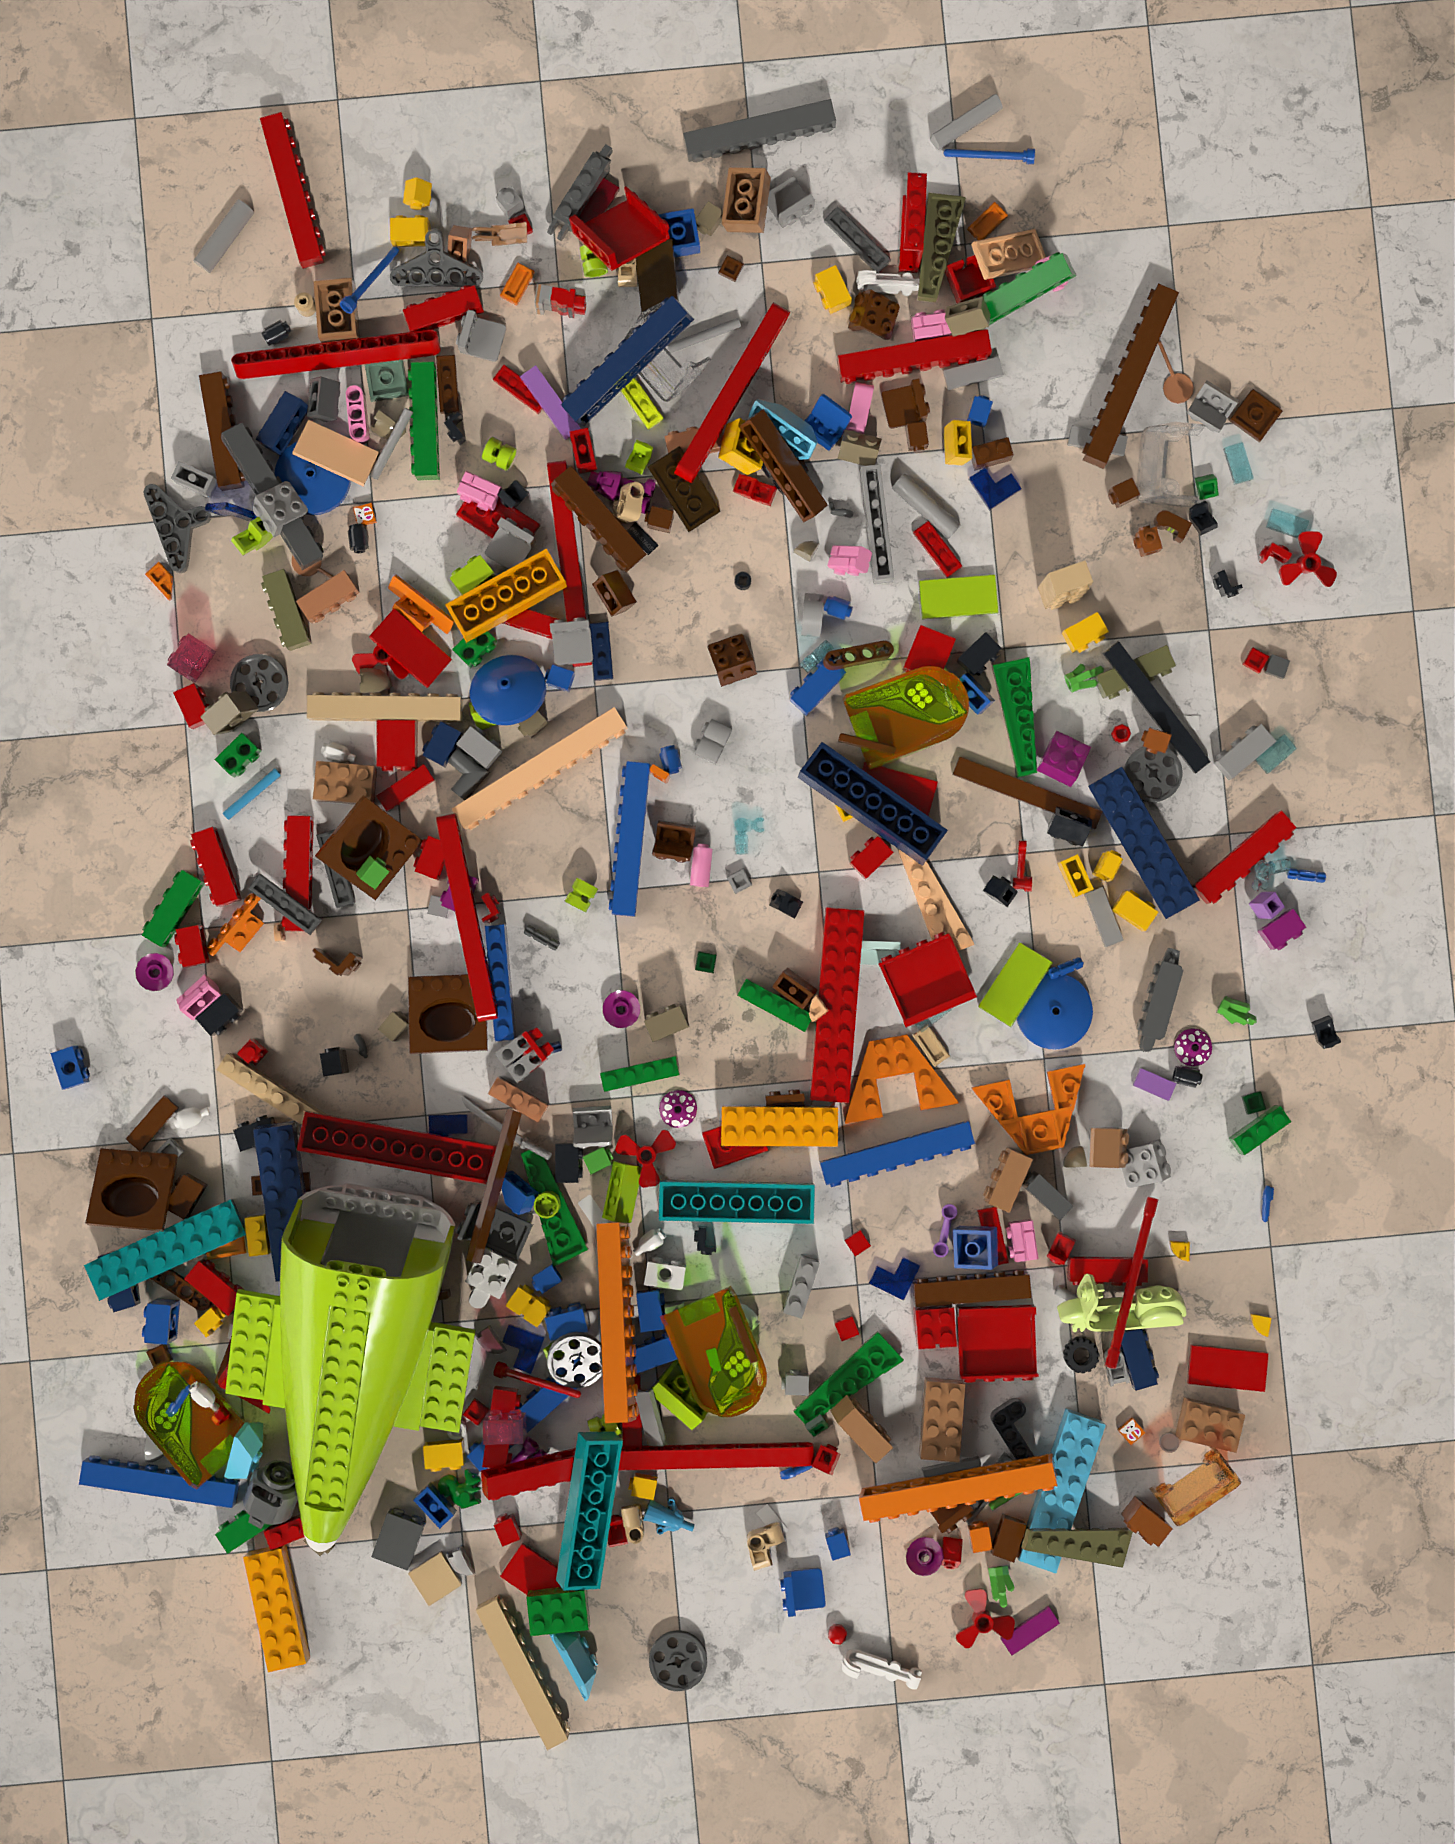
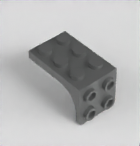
[456,1200,533,1260]

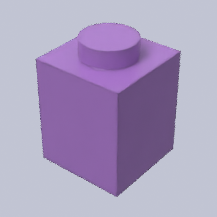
[1249,892,1285,919]

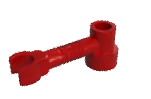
[1012,841,1032,892]

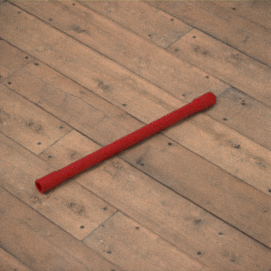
[1104,1197,1159,1369]

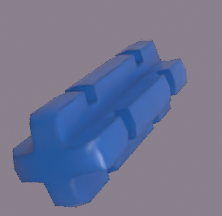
[1287,868,1326,883]
[1047,957,1084,979]

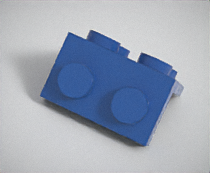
[804,394,852,451]
[780,1568,826,1617]

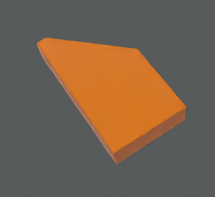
[145,562,173,601]

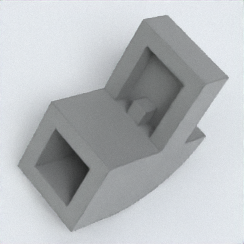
[801,593,824,637]

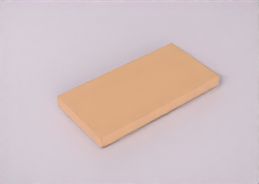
[971,229,1046,280]
[293,420,379,487]

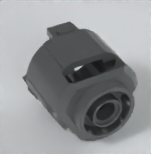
[243,1460,298,1529]

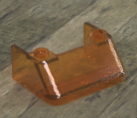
[1149,1447,1241,1526]

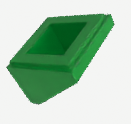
[1195,474,1219,500]

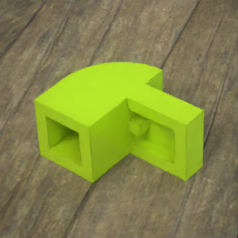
[231,517,273,555]

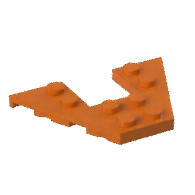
[844,1034,959,1124]
[971,1064,1085,1155]

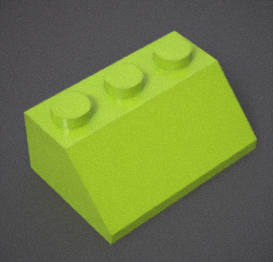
[651,1359,717,1430]

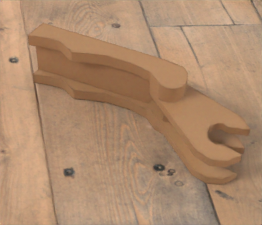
[472,222,527,246]

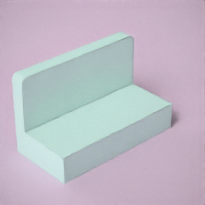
[860,941,901,965]

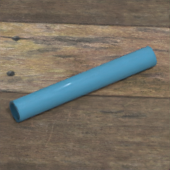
[223,768,281,820]

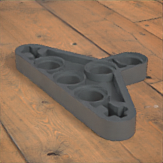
[389,228,483,287]
[143,484,211,573]

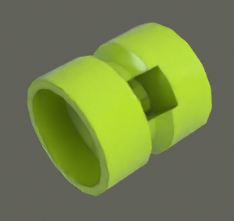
[579,245,608,278]
[482,436,517,471]
[564,878,598,913]
[534,1191,561,1218]
[587,1413,622,1435]

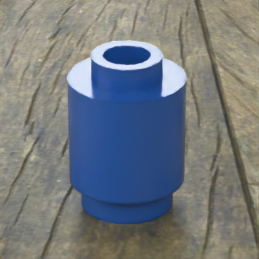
[823,596,853,620]
[659,745,682,775]

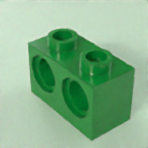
[452,631,497,668]
[214,733,262,778]

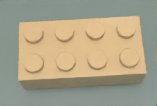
[1038,560,1093,610]

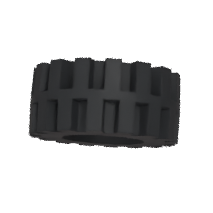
[1063,1337,1100,1374]

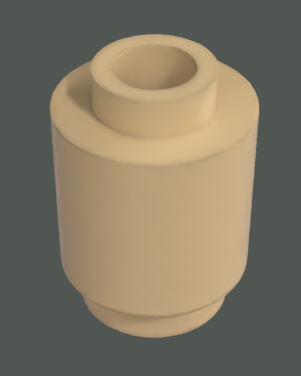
[294,292,316,317]

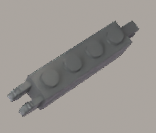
[547,144,613,241]
[1136,948,1184,1052]

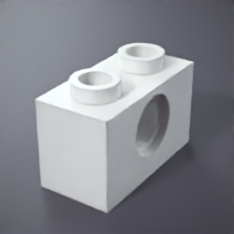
[644,1257,686,1290]

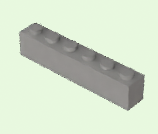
[860,464,894,584]

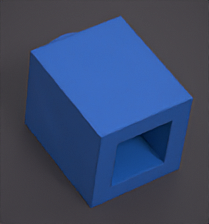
[967,395,993,428]
[545,665,575,692]
[532,1264,563,1294]
[825,1527,851,1561]

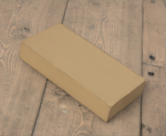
[912,1025,950,1067]

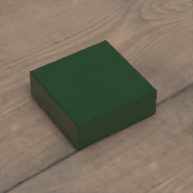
[695,951,717,974]
[1241,1091,1266,1115]
[805,1414,829,1437]

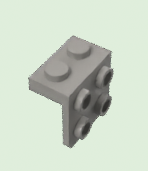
[767,177,815,228]
[456,310,506,362]
[1187,381,1239,433]
[252,481,308,537]
[485,517,536,569]
[550,618,593,665]
[573,1106,613,1148]
[1122,1140,1171,1188]

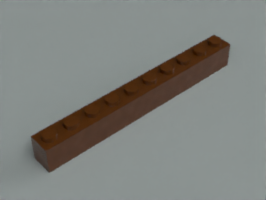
[1082,283,1179,469]

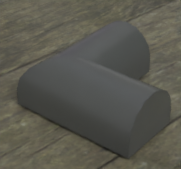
[448,748,490,801]

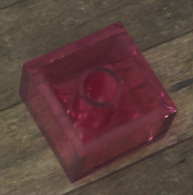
[167,633,216,683]
[483,1409,527,1445]

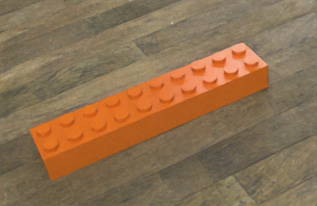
[596,1222,639,1423]
[859,1453,1057,1523]

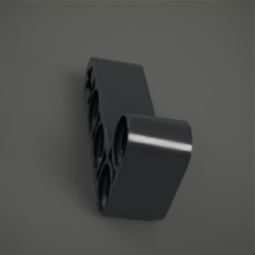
[990,1398,1035,1460]

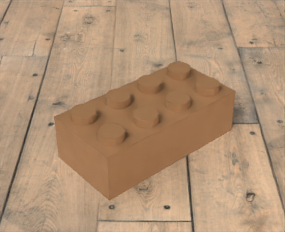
[919,1377,965,1462]

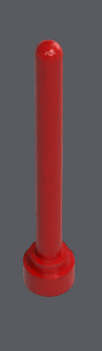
[493,1361,581,1398]

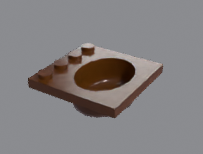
[315,795,423,901]
[408,974,488,1054]
[85,1148,178,1232]

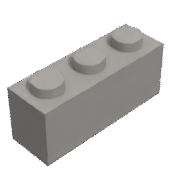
[1214,724,1277,780]
[783,1255,820,1319]

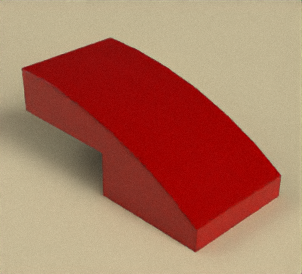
[733,473,777,507]

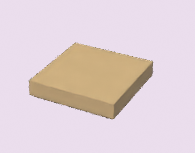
[408,1551,462,1606]

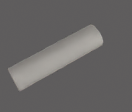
[930,94,1003,150]
[193,199,254,273]
[892,474,961,539]

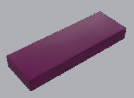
[1000,1606,1060,1656]

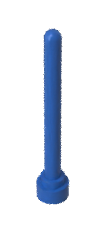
[943,148,1035,165]
[340,246,399,314]

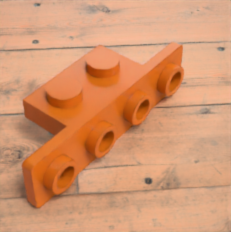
[388,575,455,634]
[207,893,264,956]

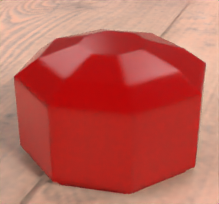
[1111,724,1131,744]
[211,1407,231,1426]
[828,1624,847,1645]

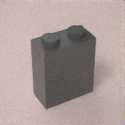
[1022,1171,1073,1220]
[371,1508,426,1571]

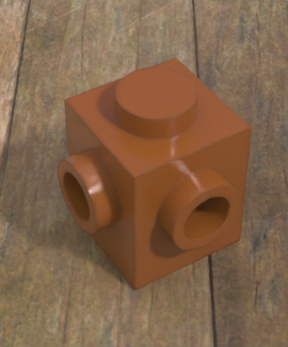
[1133,525,1163,557]
[1141,727,1172,754]

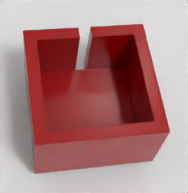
[945,255,996,304]
[914,1305,957,1350]

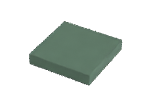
[365,360,409,402]

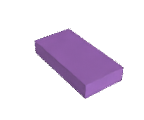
[1133,1068,1177,1101]

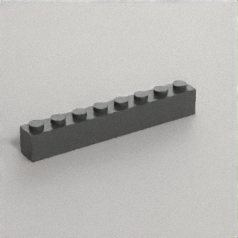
[683,99,836,162]
[221,422,324,570]

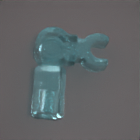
[800,640,834,673]
[733,818,764,855]
[1252,858,1291,892]

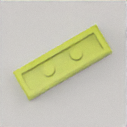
[621,378,663,430]

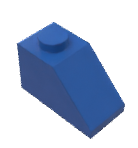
[501,1171,539,1215]

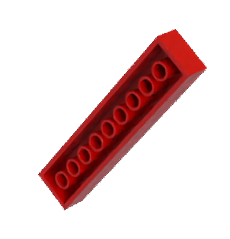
[810,907,865,1103]
[297,1110,497,1184]

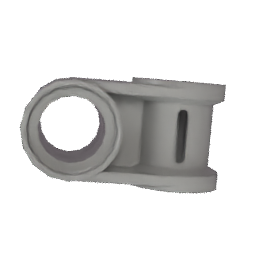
[1104,1347,1130,1387]

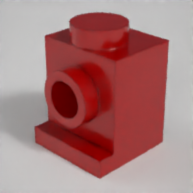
[237,1039,269,1066]
[812,1444,841,1476]

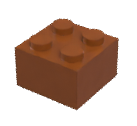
[1121,1496,1173,1547]

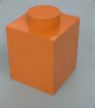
[968,1521,993,1553]

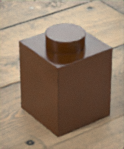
[906,422,929,453]
[1108,478,1141,508]
[644,506,674,534]

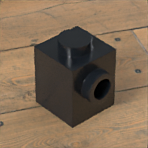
[983,875,1018,907]

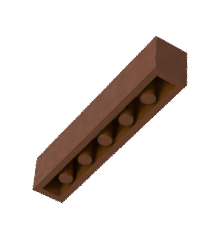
[199,371,246,491]
[739,409,828,522]
[551,466,647,573]
[912,1270,1032,1307]

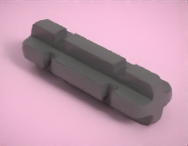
[524,925,560,951]

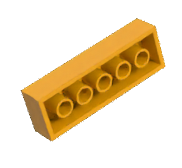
[445,548,567,643]
[721,1106,838,1147]
[243,1545,310,1673]

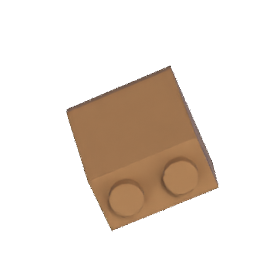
[1089,1127,1129,1168]

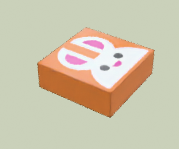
[353,503,377,526]
[1117,1417,1145,1445]

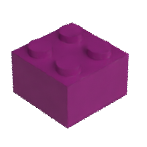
[1036,731,1091,787]

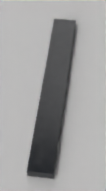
[1102,641,1211,774]

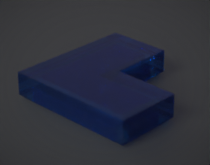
[968,468,1022,511]
[205,502,257,521]
[428,1114,468,1137]
[869,1257,920,1301]
[502,1323,545,1374]

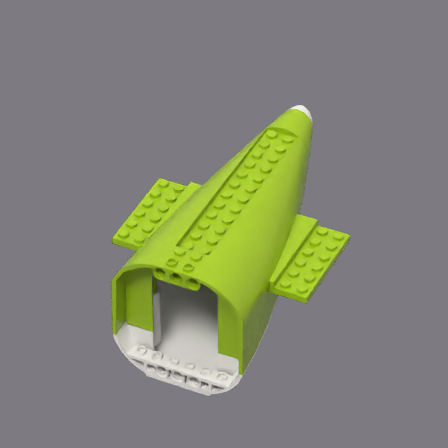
[225,1183,476,1552]

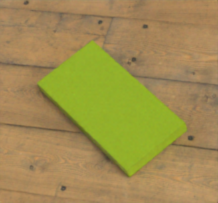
[919,575,998,620]
[978,942,1053,1027]

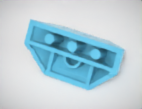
[748,399,818,460]
[224,1422,263,1479]
[549,1632,598,1701]

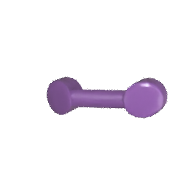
[933,1204,957,1258]

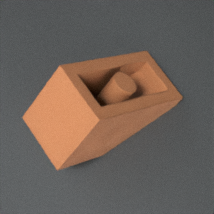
[448,225,472,274]

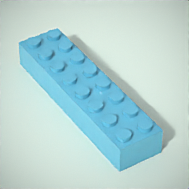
[1018,1408,1106,1573]

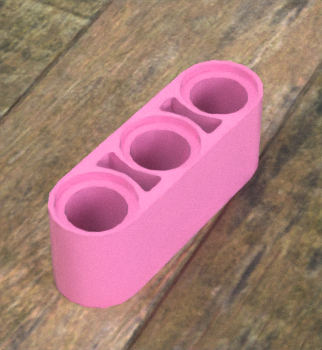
[846,382,874,434]
[346,385,370,444]

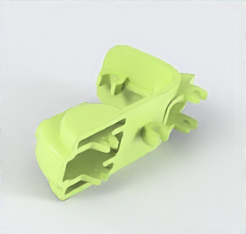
[1057,1274,1186,1332]

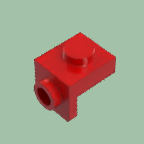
[1259,542,1292,564]
[481,893,501,924]
[1047,1232,1076,1265]
[608,1515,628,1548]
[942,1537,963,1569]

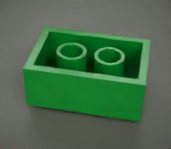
[526,1587,590,1636]

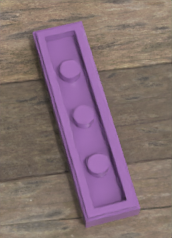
[520,365,581,440]

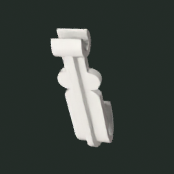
[856,270,919,296]
[841,1649,922,1689]

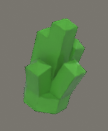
[1064,664,1104,693]
[1216,996,1257,1025]
[988,1565,1015,1608]

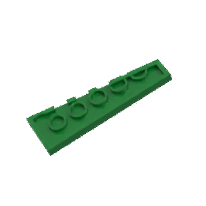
[992,657,1037,777]
[521,1145,589,1266]
[793,1331,904,1424]

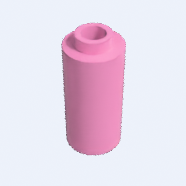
[690,844,713,887]

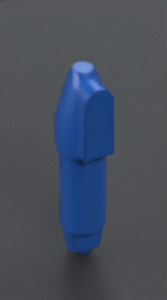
[1262,1186,1274,1223]
[165,1384,191,1417]
[780,1465,813,1480]

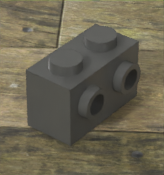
[307,376,340,422]

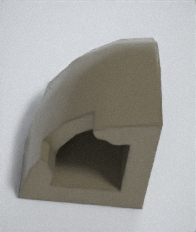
[370,410,406,440]
[793,541,820,562]
[360,668,392,693]
[1063,1145,1087,1168]

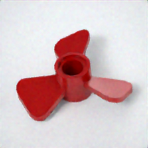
[1279,531,1337,587]
[352,645,410,679]
[615,1130,676,1188]
[955,1588,1015,1649]

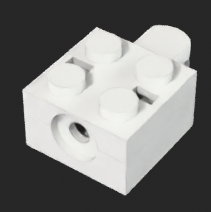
[465,1247,519,1308]

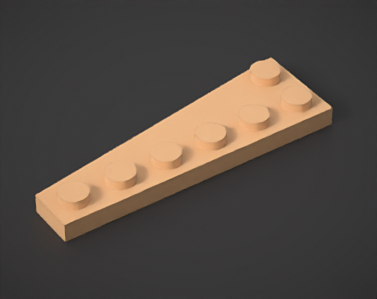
[898,850,974,951]

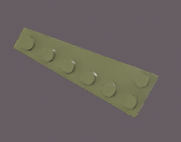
[917,193,966,302]
[1021,1528,1133,1568]

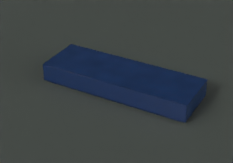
[590,622,614,681]

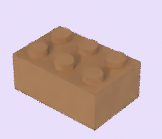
[722,168,771,233]
[313,278,360,343]
[313,761,377,804]
[983,1148,1033,1213]
[830,1395,893,1463]
[1175,1397,1245,1453]

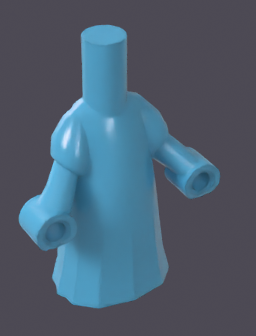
[643,1497,695,1535]

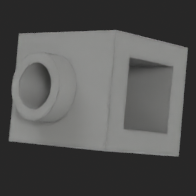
[496,186,524,220]
[781,1369,809,1396]

